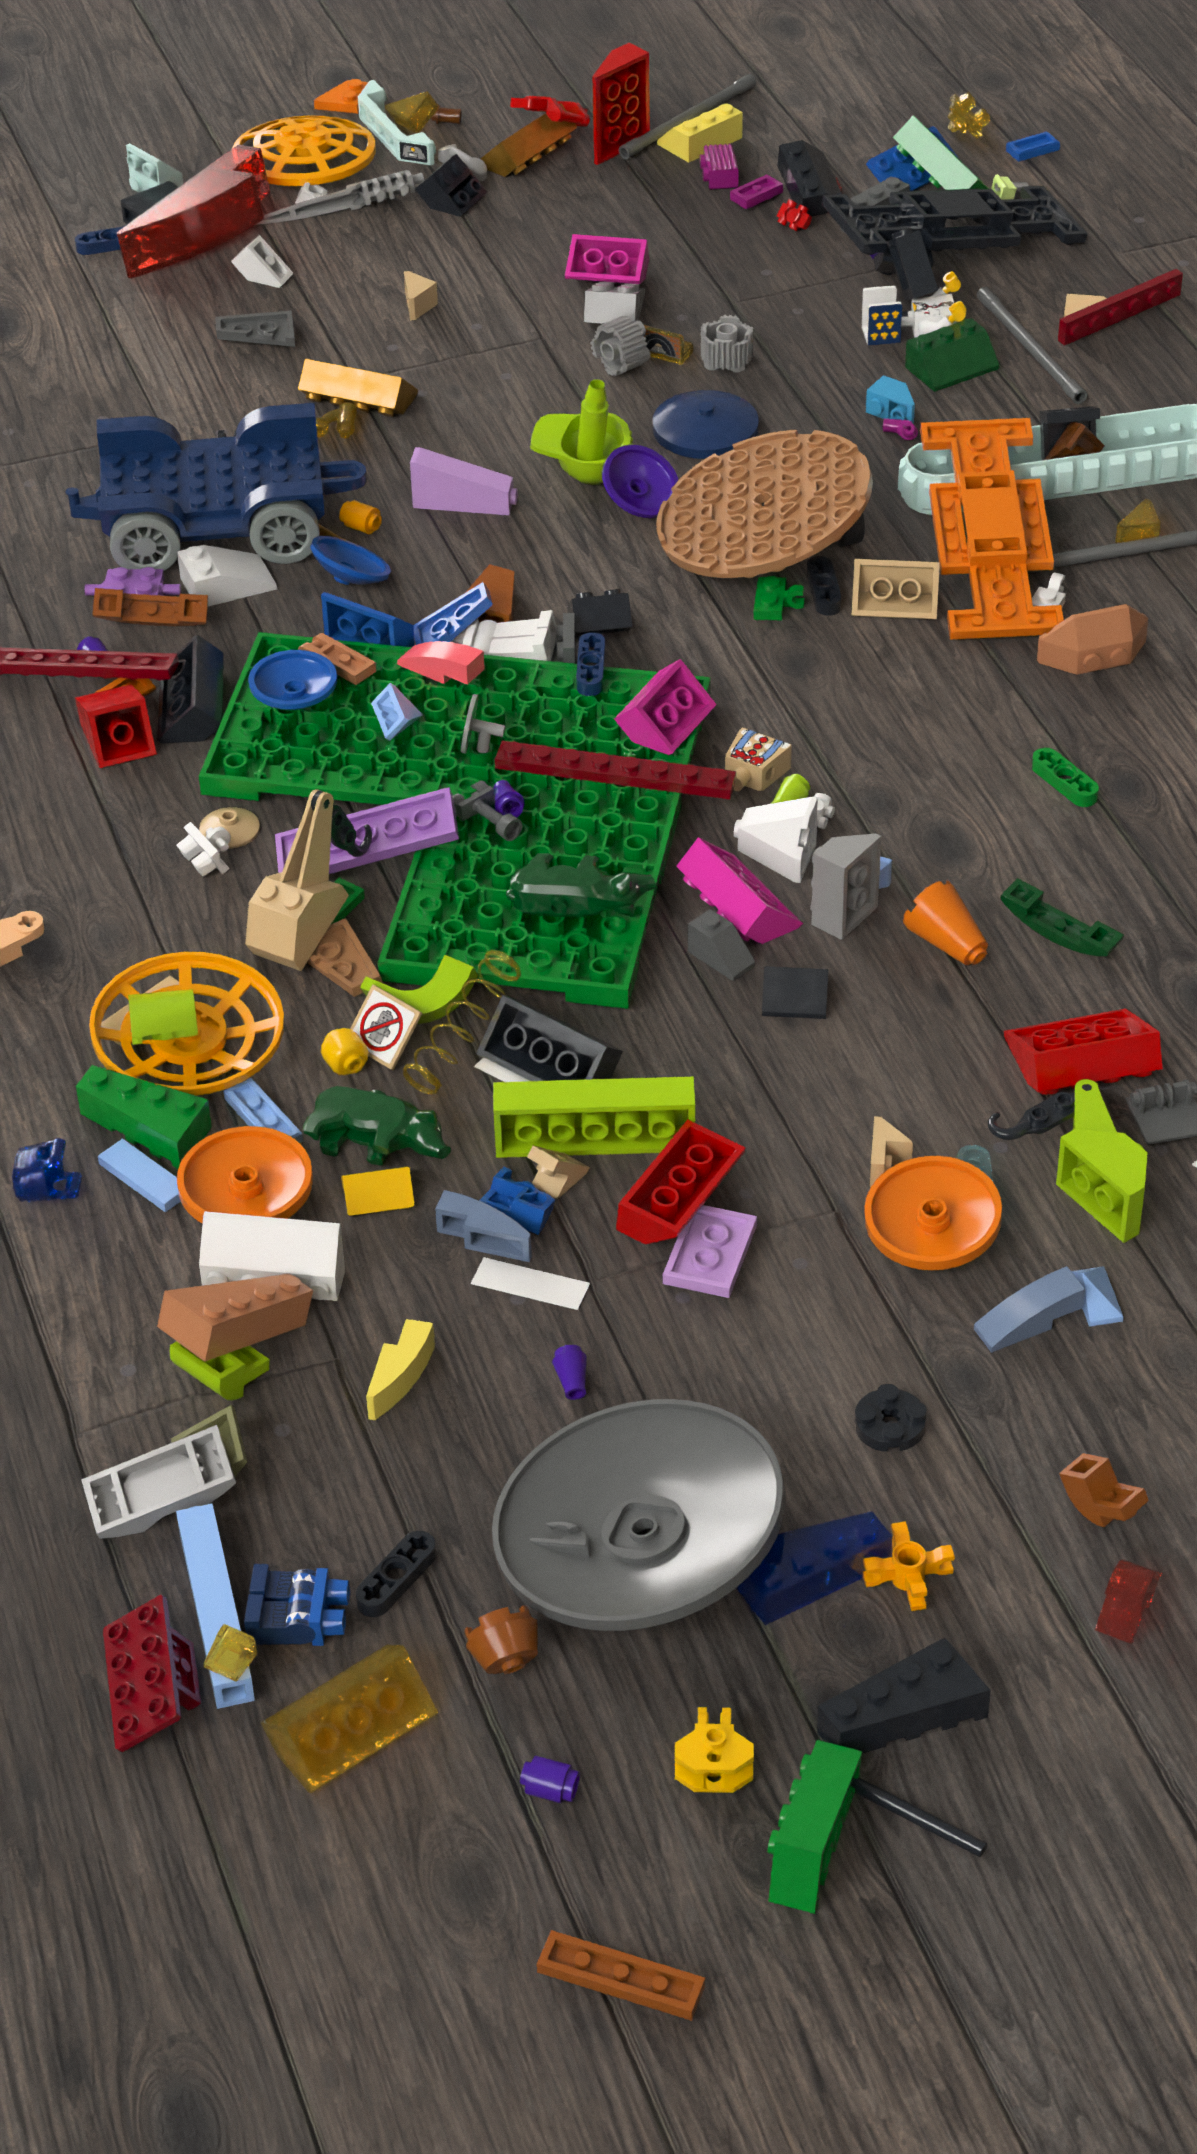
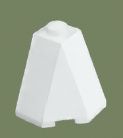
[734,797,818,883]

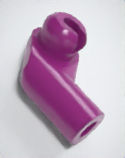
[883,418,918,441]

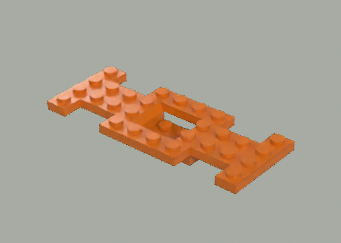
[920,418,1064,640]

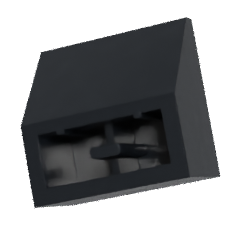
[415,154,487,217]
[567,589,632,637]

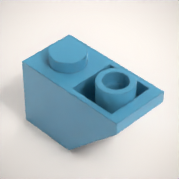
[866,375,915,424]

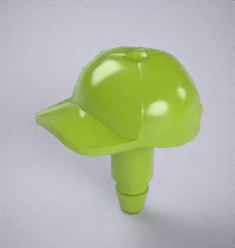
[530,379,633,485]

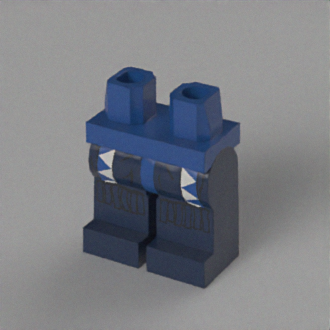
[244,1564,350,1646]

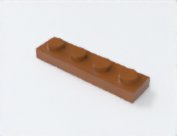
[537,1930,705,2021]

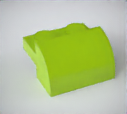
[170,1341,270,1400]

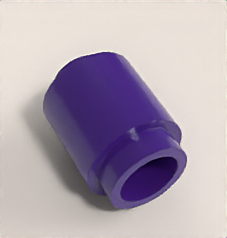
[520,1755,580,1804]

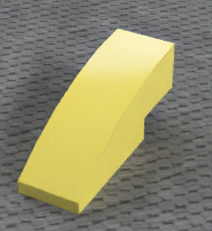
[366,1319,435,1420]

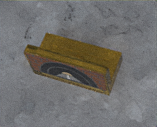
[644,325,693,365]

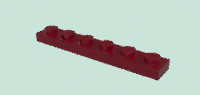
[1058,269,1183,346]

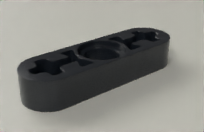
[807,556,841,616]
[356,1531,436,1617]

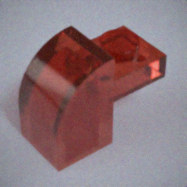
[1095,1559,1161,1644]

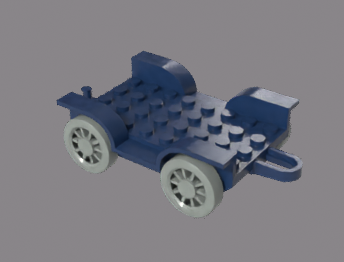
[65,403,367,571]

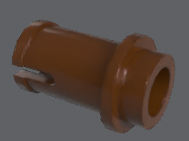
[431,105,462,124]

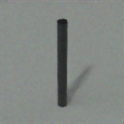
[851,1778,987,1857]

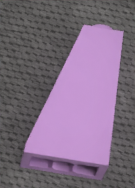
[410,447,518,515]

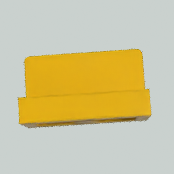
[341,1167,414,1216]

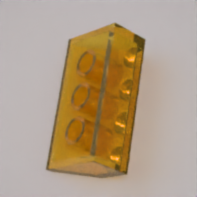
[261,1644,438,1793]

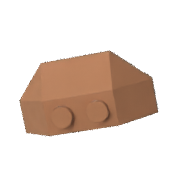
[1037,604,1148,675]

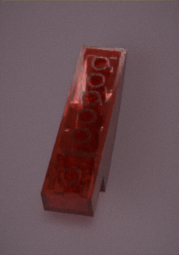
[117,144,271,279]

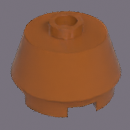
[464,1605,538,1674]

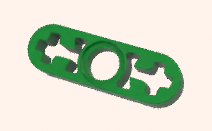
[1032,748,1099,807]

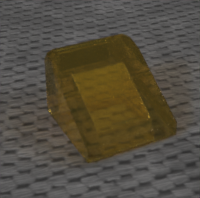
[204,1624,257,1682]

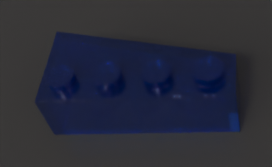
[736,1511,893,1625]

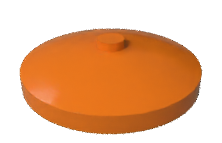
[177,1126,313,1224]
[865,1156,1002,1270]

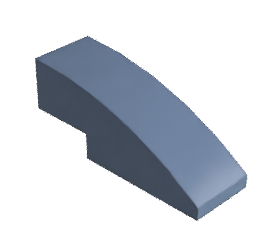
[435,1190,532,1262]
[974,1266,1085,1352]

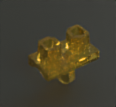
[947,92,990,139]

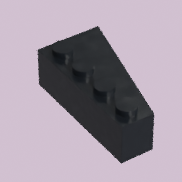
[817,1637,991,1754]

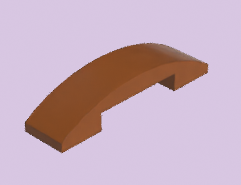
[93,588,208,626]

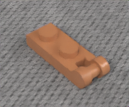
[298,633,376,685]

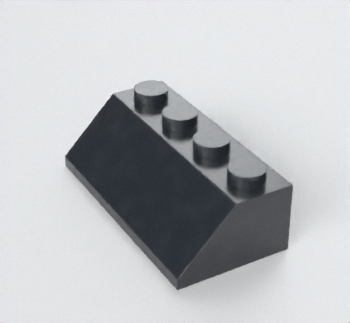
[157,634,224,744]
[476,995,623,1081]

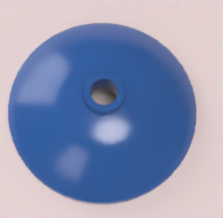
[310,536,391,585]
[248,650,337,710]

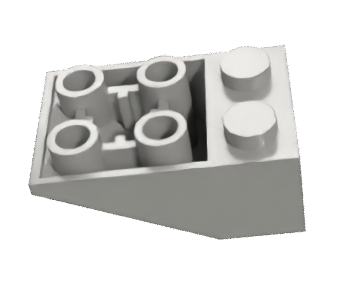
[584,281,645,323]

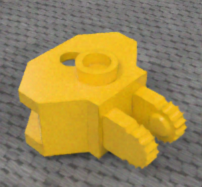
[675,1707,754,1793]

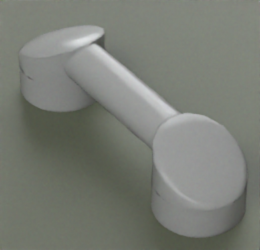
[438,144,487,182]

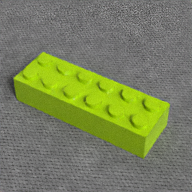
[493,1076,695,1158]

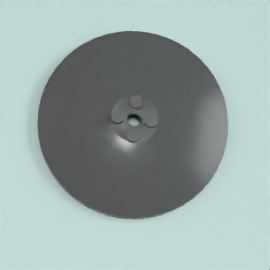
[492,1399,786,1631]

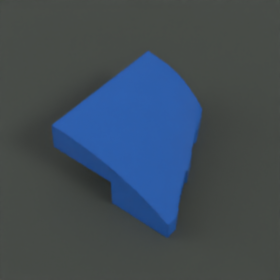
[479,1167,555,1235]

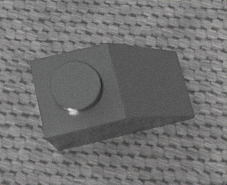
[688,909,755,981]

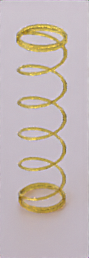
[402,950,521,1095]

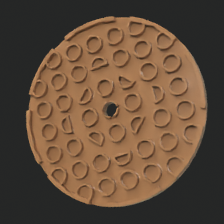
[656,430,873,578]

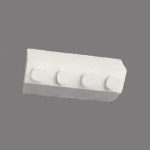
[199,1211,345,1301]

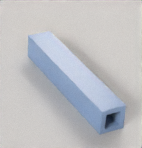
[176,1504,255,1709]

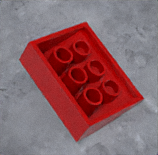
[592,42,650,165]
[1004,1008,1163,1095]

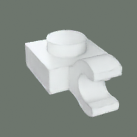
[1032,572,1066,607]

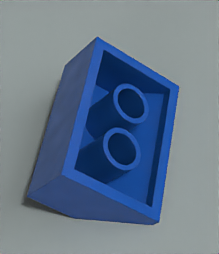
[321,592,415,647]

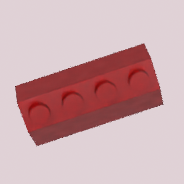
[616,1119,746,1244]

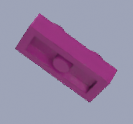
[730,174,783,209]

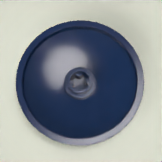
[653,390,759,459]

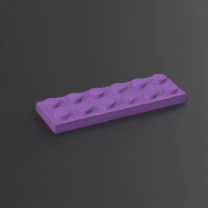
[275,787,459,874]

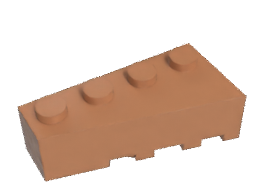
[157,1273,313,1361]

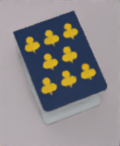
[862,286,902,345]

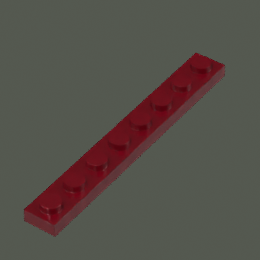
[0,647,179,681]
[495,741,736,800]

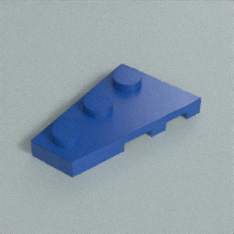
[413,582,493,645]

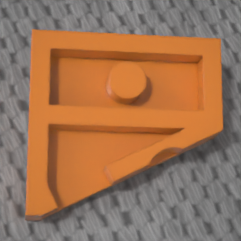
[314,79,368,114]

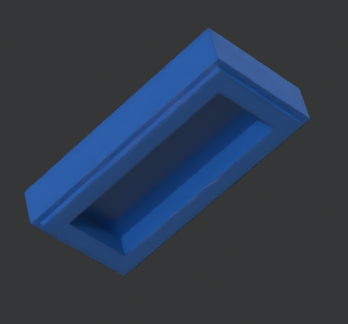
[1006,132,1060,162]

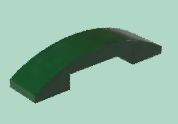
[1000,878,1124,956]

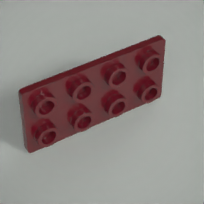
[103,1595,201,1752]

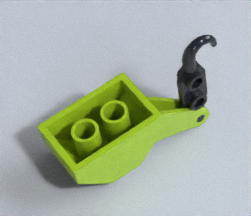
[988,1079,1147,1243]

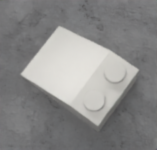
[177,545,277,607]

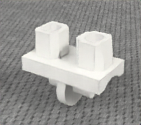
[176,822,230,877]

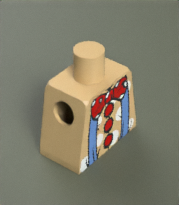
[725,727,792,791]

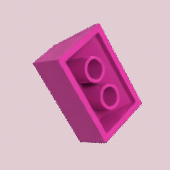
[565,234,649,284]
[614,659,717,755]

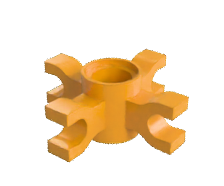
[863,1521,955,1611]

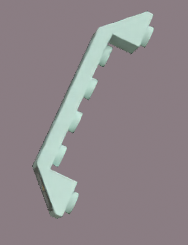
[358,80,436,165]

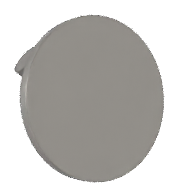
[461,694,505,754]

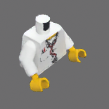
[901,271,966,338]

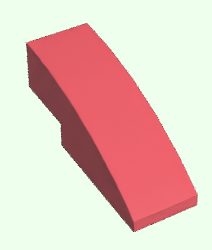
[397,641,484,685]

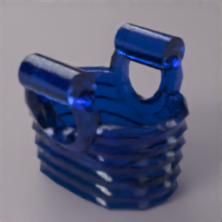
[12,1138,82,1202]

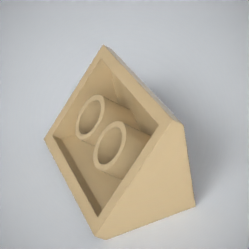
[852,559,940,620]

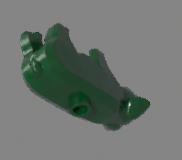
[506,853,656,918]
[303,1086,451,1166]

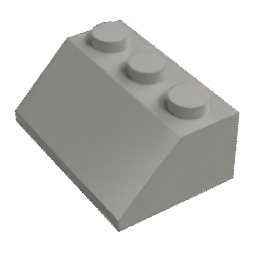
[810,833,881,940]

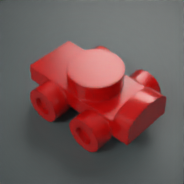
[776,199,812,232]

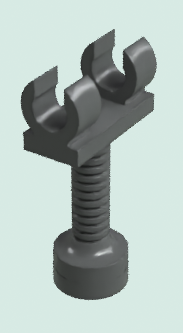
[453,780,523,841]

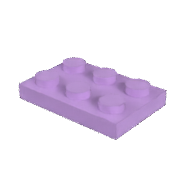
[663,1205,757,1298]

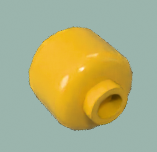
[321,1028,369,1075]

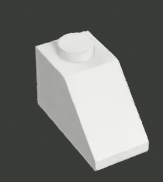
[231,235,293,288]

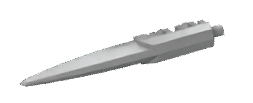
[248,170,424,225]

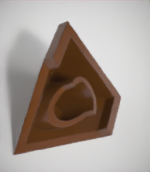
[1044,422,1105,460]

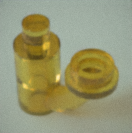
[316,402,357,439]

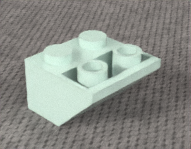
[126,143,184,192]

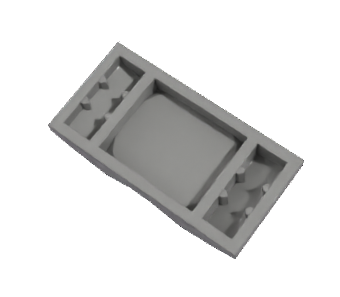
[81,1425,236,1539]

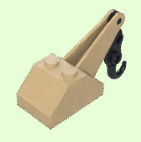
[245,789,373,971]

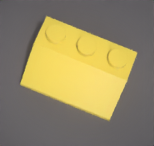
[657,103,743,163]

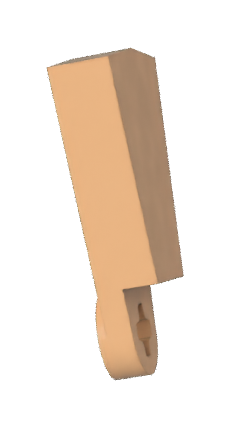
[0,911,45,967]

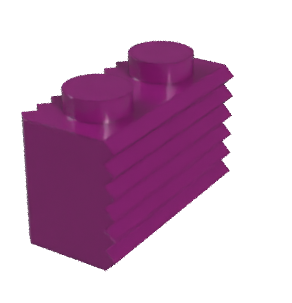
[699,143,738,190]

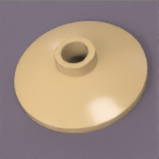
[199,807,260,849]

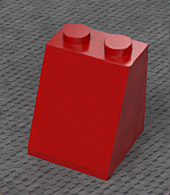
[75,684,157,768]

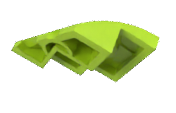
[128,989,198,1045]

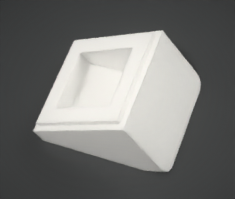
[295,182,328,203]

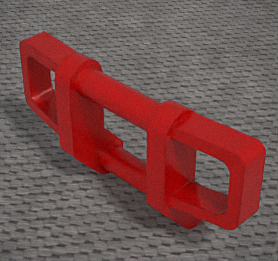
[510,96,590,127]

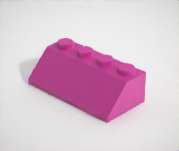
[676,837,803,944]

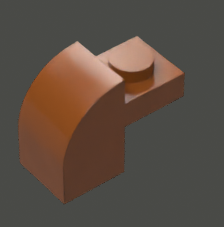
[1059,1453,1149,1527]

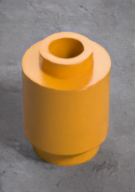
[339,500,382,534]

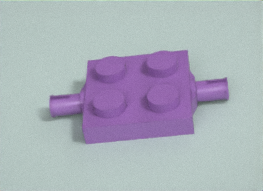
[85,567,181,596]

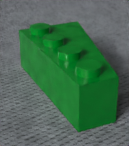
[76,1065,212,1169]
[767,1740,862,1914]

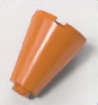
[903,880,988,965]

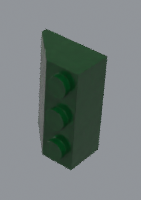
[905,318,999,392]

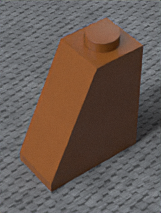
[465,564,515,623]

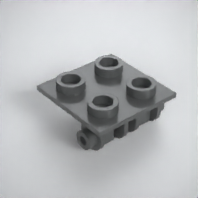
[1125,1079,1197,1145]

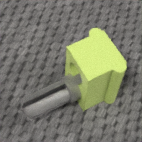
[991,174,1028,200]

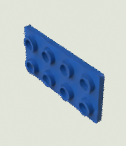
[866,126,958,191]

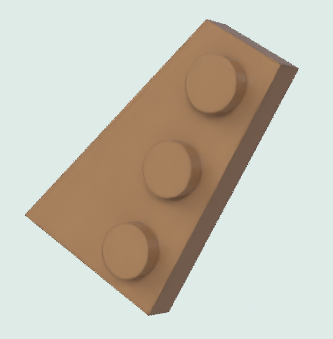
[307,918,383,997]

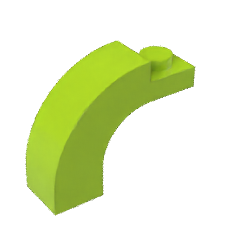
[360,955,478,1024]

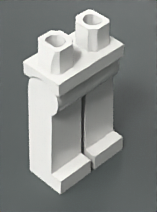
[453,610,557,661]

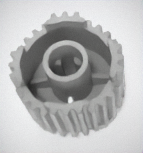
[701,315,753,372]
[590,316,650,376]

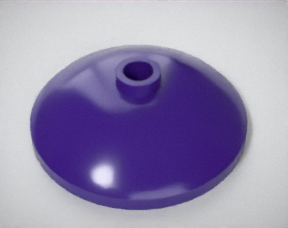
[602,445,678,518]

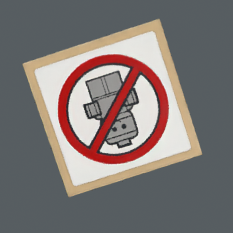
[350,985,422,1070]

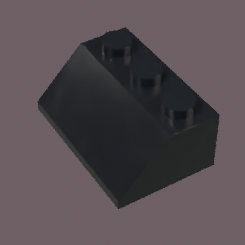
[777,140,842,217]

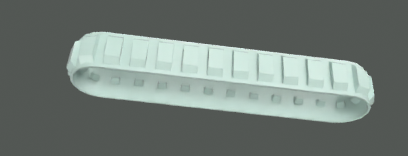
[898,404,1197,515]

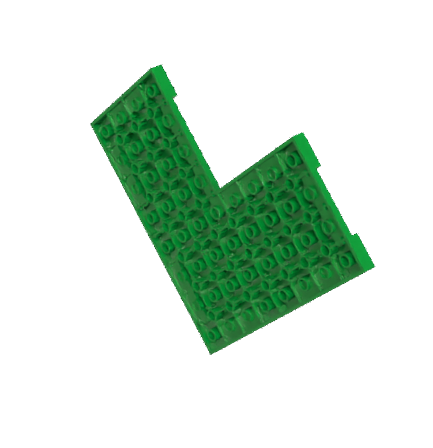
[199,632,711,1009]

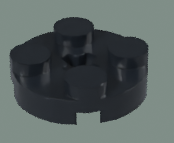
[855,1384,927,1452]

